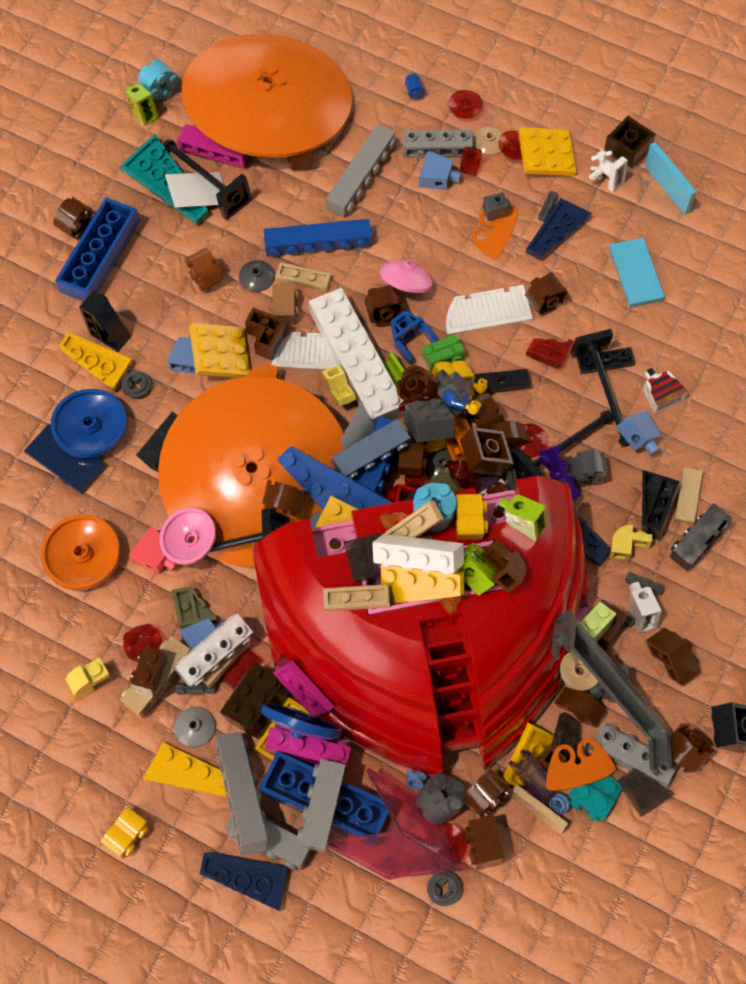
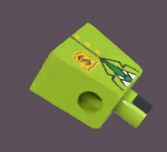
[125,83,159,126]
[497,494,548,541]
[456,543,496,596]

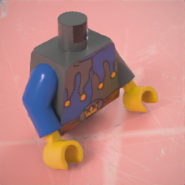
[435,369,488,417]

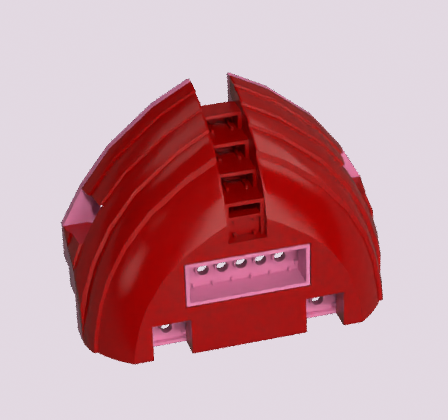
[252,476,588,777]

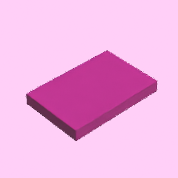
[273,660,334,718]

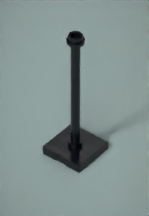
[163,139,252,220]
[570,329,630,447]
[511,410,614,479]
[209,508,290,553]

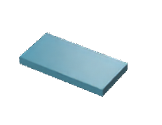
[645,142,697,215]
[609,238,665,308]

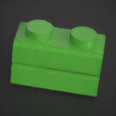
[422,334,465,372]

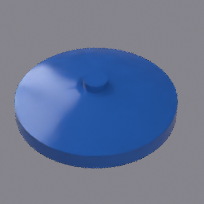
[51,389,127,458]
[260,703,343,739]

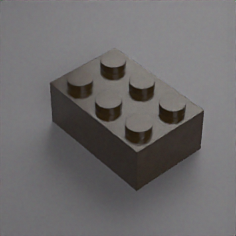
[220,662,291,740]

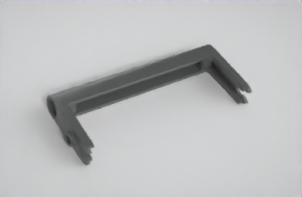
[552,611,672,776]

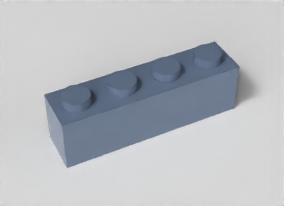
[331,419,411,479]

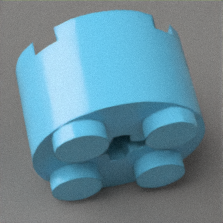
[138,59,179,100]
[413,483,456,532]

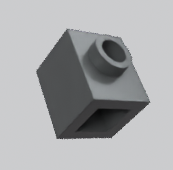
[482,192,510,221]

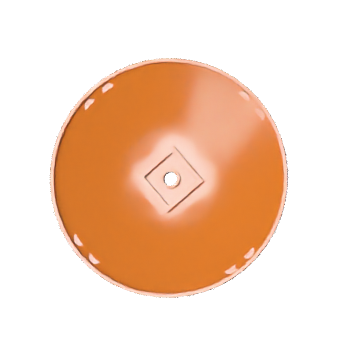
[182,34,352,158]
[158,376,345,567]

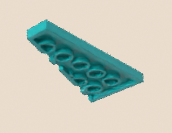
[120,134,209,225]

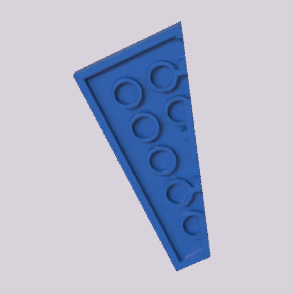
[277,446,393,510]

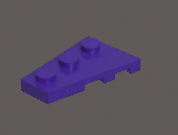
[538,444,580,500]

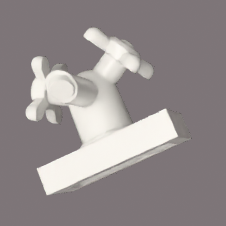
[588,149,628,192]

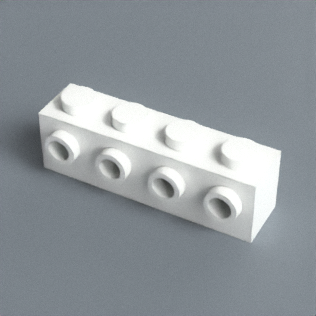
[373,534,464,575]
[172,613,253,686]

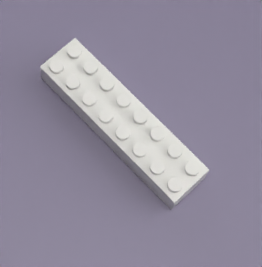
[309,288,405,427]

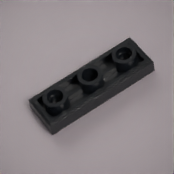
[576,347,635,375]
[473,369,530,393]

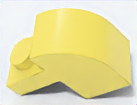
[322,364,356,407]
[609,525,652,561]
[65,657,110,701]

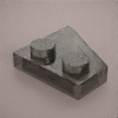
[344,532,384,584]
[551,712,583,764]
[616,769,674,817]

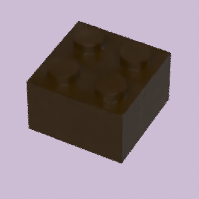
[604,116,656,168]

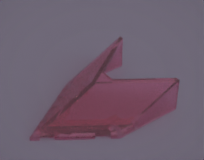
[328,768,465,880]

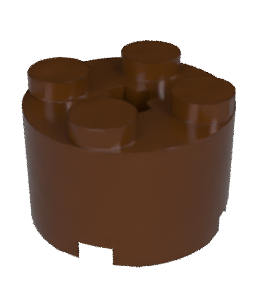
[53,196,93,240]
[525,272,568,315]
[365,285,405,327]
[396,365,440,403]
[465,391,505,429]
[261,480,306,517]
[671,723,714,773]
[463,769,513,818]

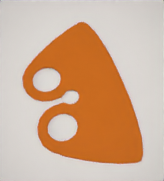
[471,206,518,260]
[546,738,616,791]

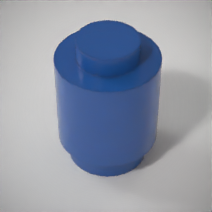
[405,73,425,99]

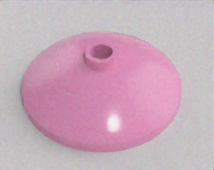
[380,260,433,293]
[159,508,216,565]

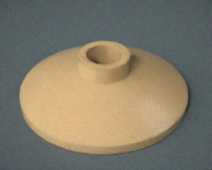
[472,127,506,156]
[560,651,598,690]

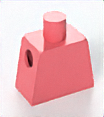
[129,526,179,573]

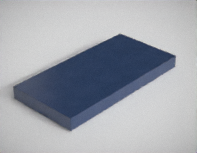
[24,424,107,494]

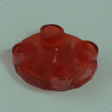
[123,624,163,662]

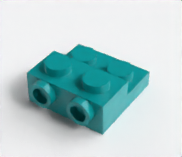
[567,776,624,822]

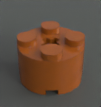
[184,248,223,291]

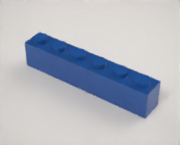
[264,219,372,257]

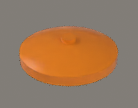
[41,515,120,590]

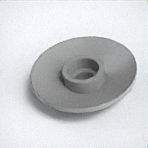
[174,707,215,748]

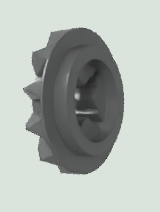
[121,371,151,398]
[427,871,461,907]

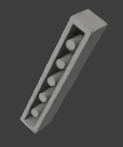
[326,124,396,218]
[215,732,270,856]

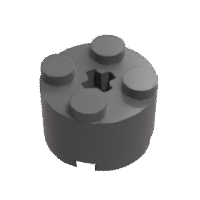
[566,450,609,488]
[416,772,465,824]

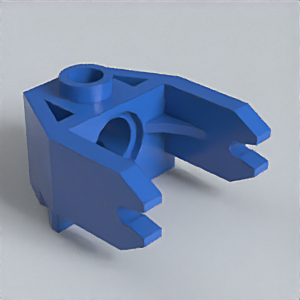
[391,310,439,364]

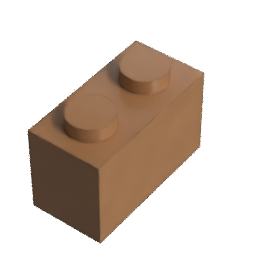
[272,284,299,325]

